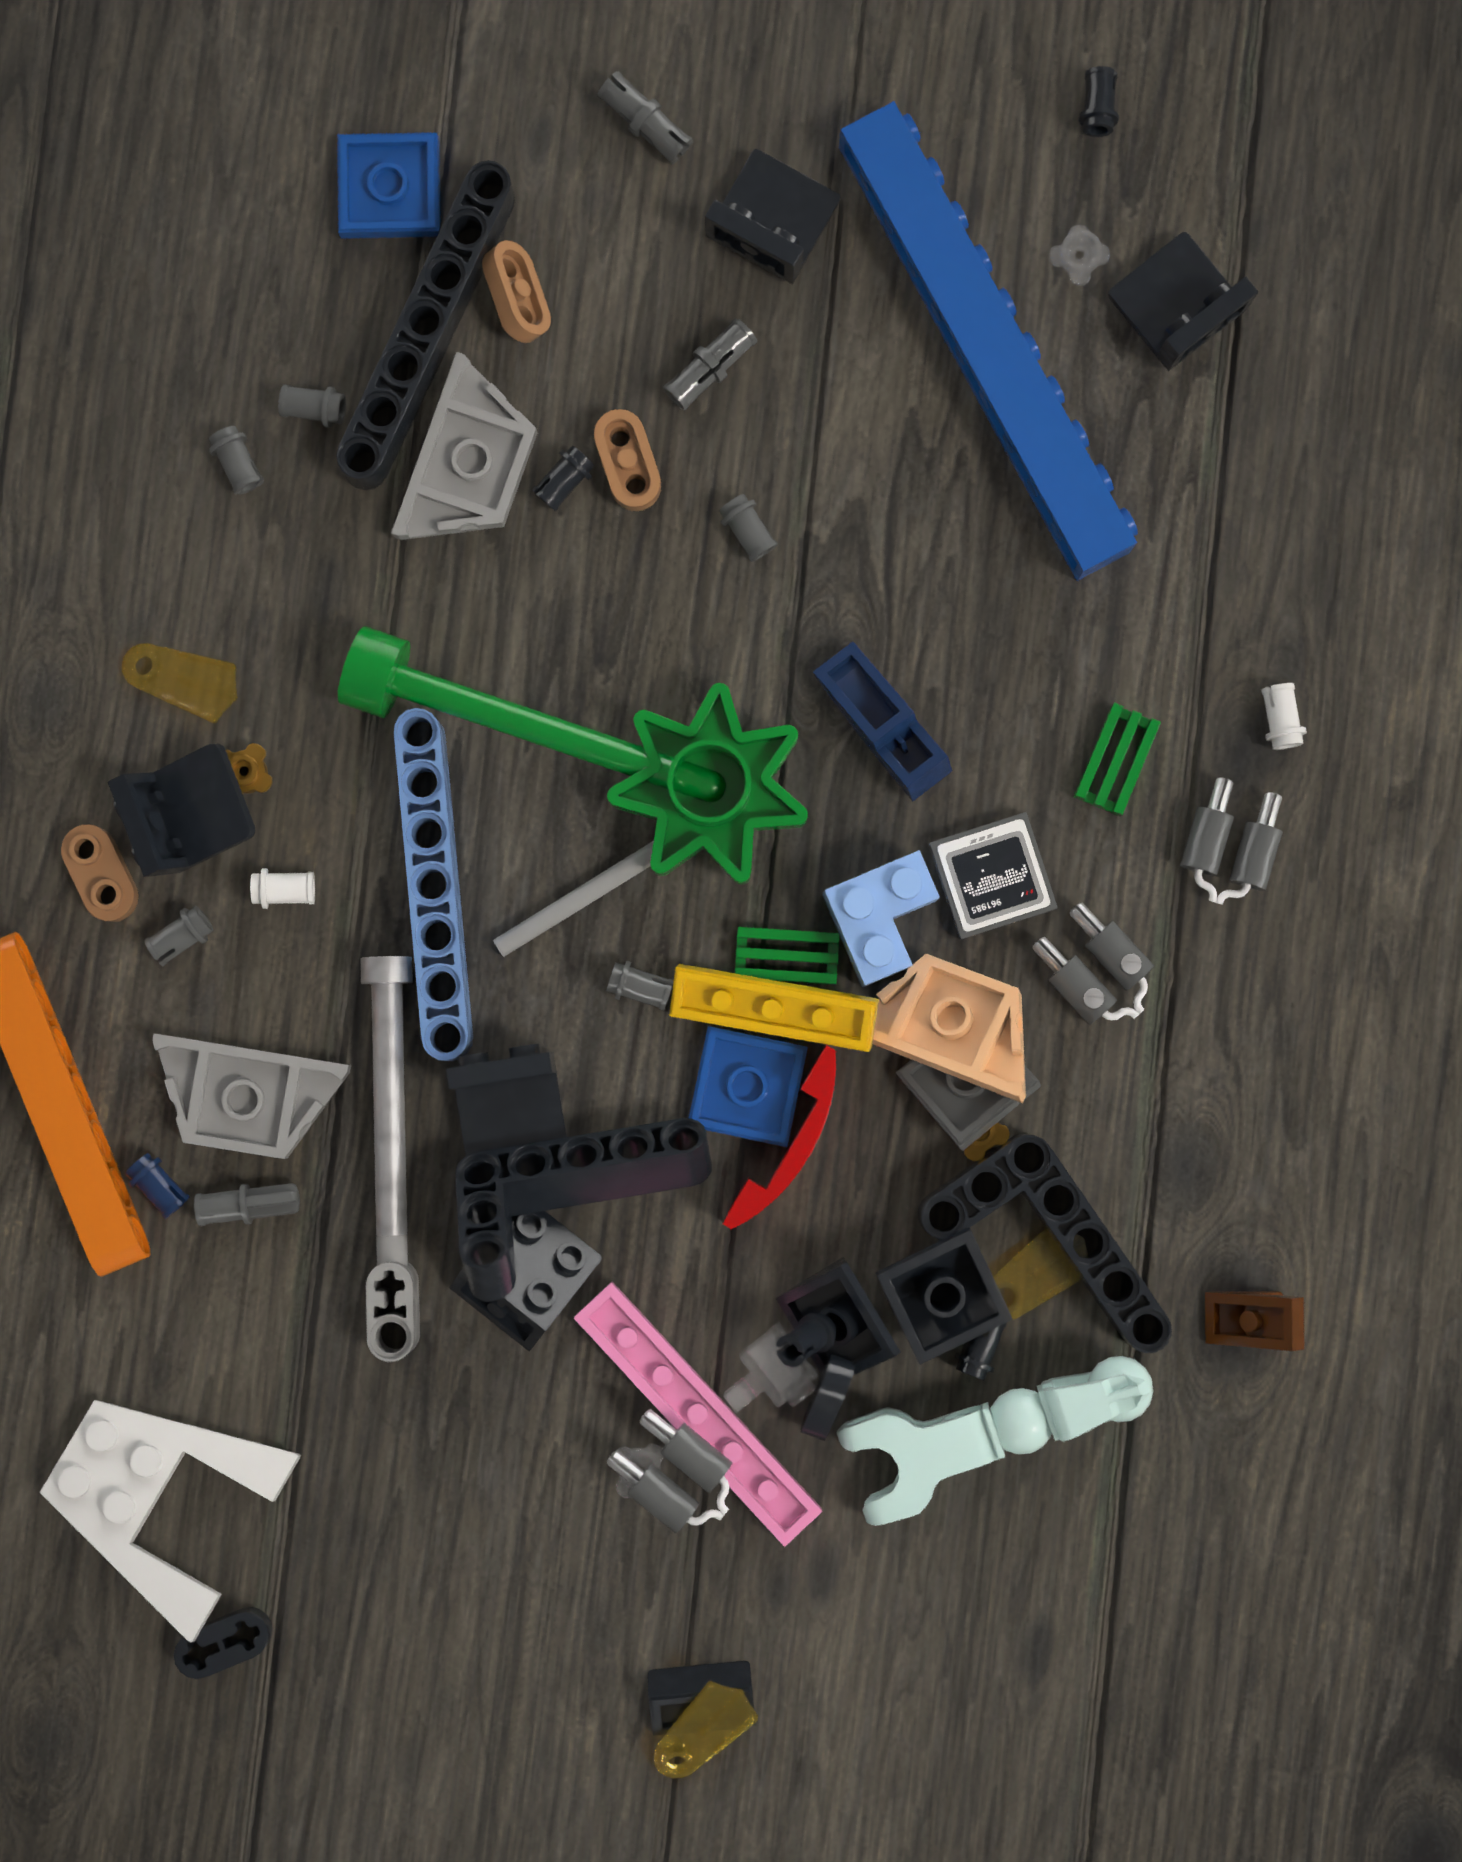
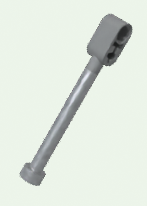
[361,956,420,1362]

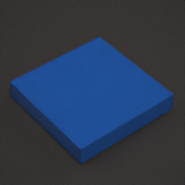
[337,133,440,239]
[689,1026,808,1147]

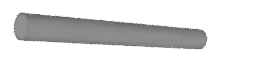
[493,841,654,957]

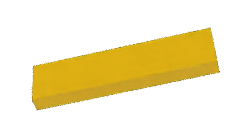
[669,964,879,1052]

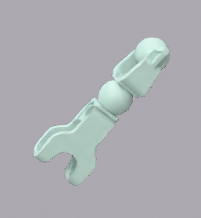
[836,1356,1153,1526]

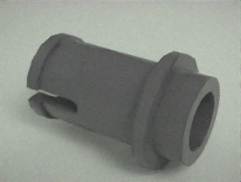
[278,384,346,428]
[209,426,264,495]
[719,494,778,562]
[144,906,214,966]
[606,961,674,1011]

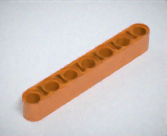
[0,931,151,1277]

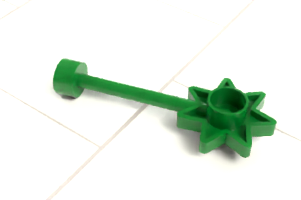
[338,626,808,885]

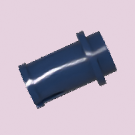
[125,1153,190,1220]

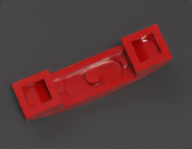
[722,1045,836,1229]

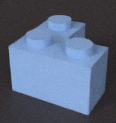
[822,850,940,987]

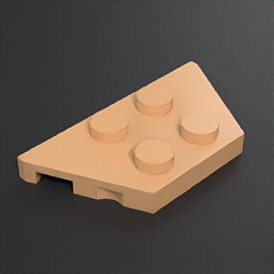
[872,954,1026,1103]

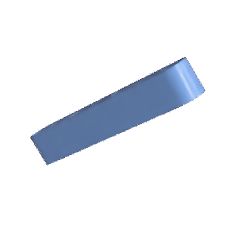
[394,708,473,1061]

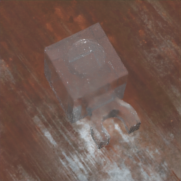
[723,1321,819,1413]

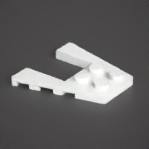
[40,1400,301,1642]

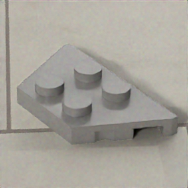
[391,352,537,540]
[153,1034,351,1159]

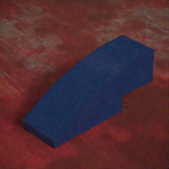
[813,642,952,802]

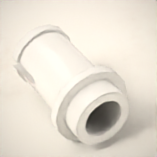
[1261,683,1307,750]
[250,868,315,909]

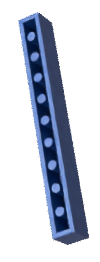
[839,101,1138,581]

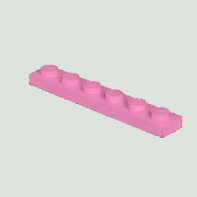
[574,1281,822,1547]

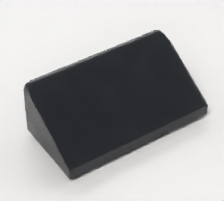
[648,1661,756,1736]

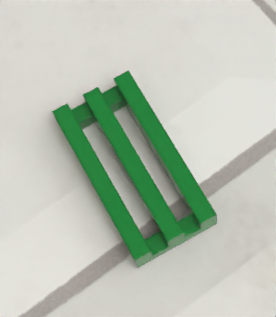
[1074,702,1161,816]
[735,927,840,985]

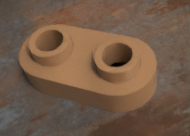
[482,240,551,343]
[594,409,661,511]
[61,825,138,922]

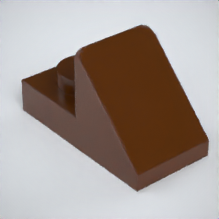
[1205,1291,1305,1351]

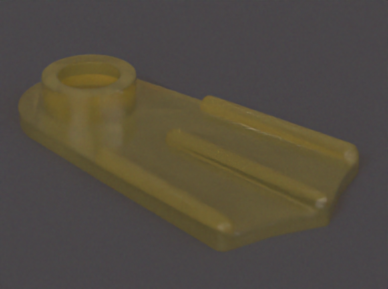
[122,643,238,724]
[993,1228,1088,1320]
[653,1681,758,1778]

